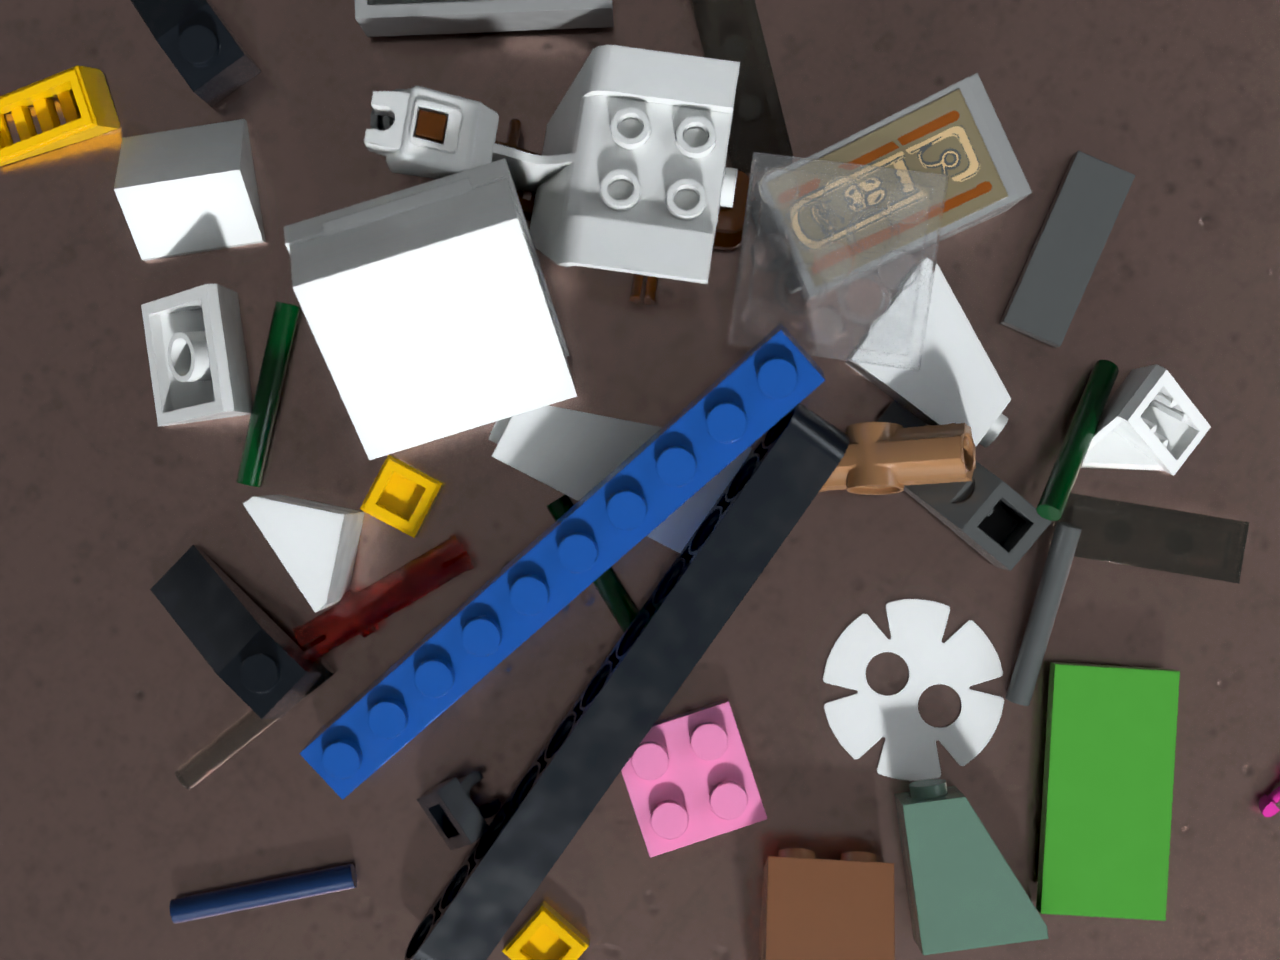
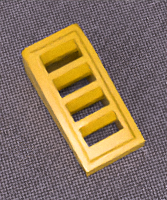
[0,65,120,167]

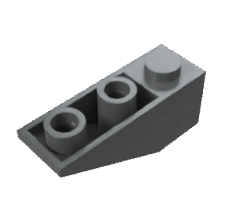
[876,401,1052,571]

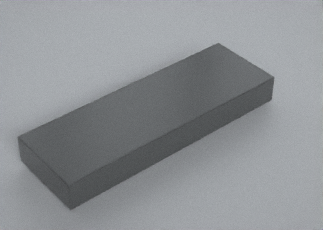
[1000,150,1136,348]

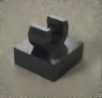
[417,772,502,850]

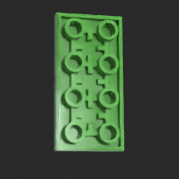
[1036,662,1180,921]

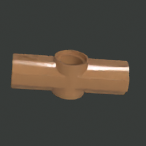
[819,422,976,495]

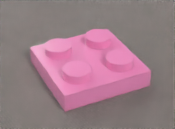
[621,698,768,858]

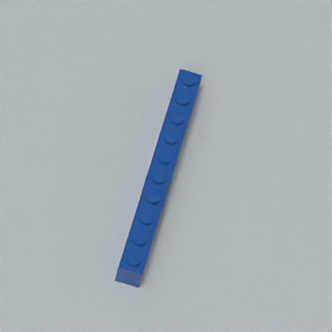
[299,323,825,800]

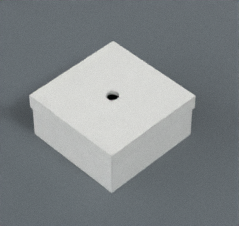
[284,158,577,460]

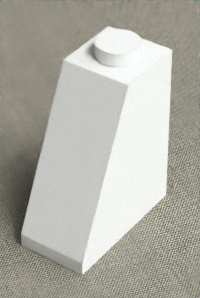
[845,258,1012,448]

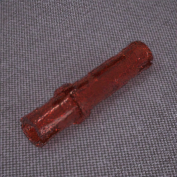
[293,533,475,663]

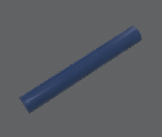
[169,863,357,924]

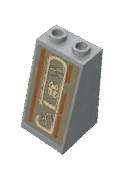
[750,73,1032,303]

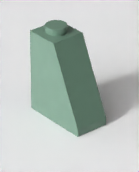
[894,779,1049,955]

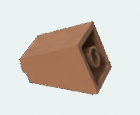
[758,848,895,960]

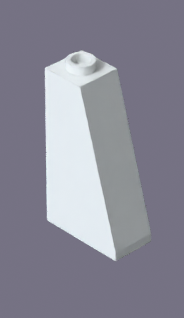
[489,405,752,553]

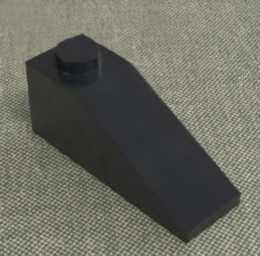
[130,0,261,107]
[150,545,325,719]

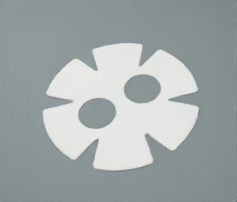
[823,599,1005,781]

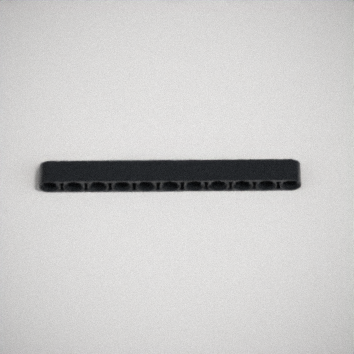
[404,403,850,960]

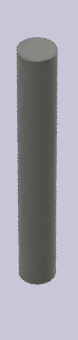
[1005,521,1082,706]

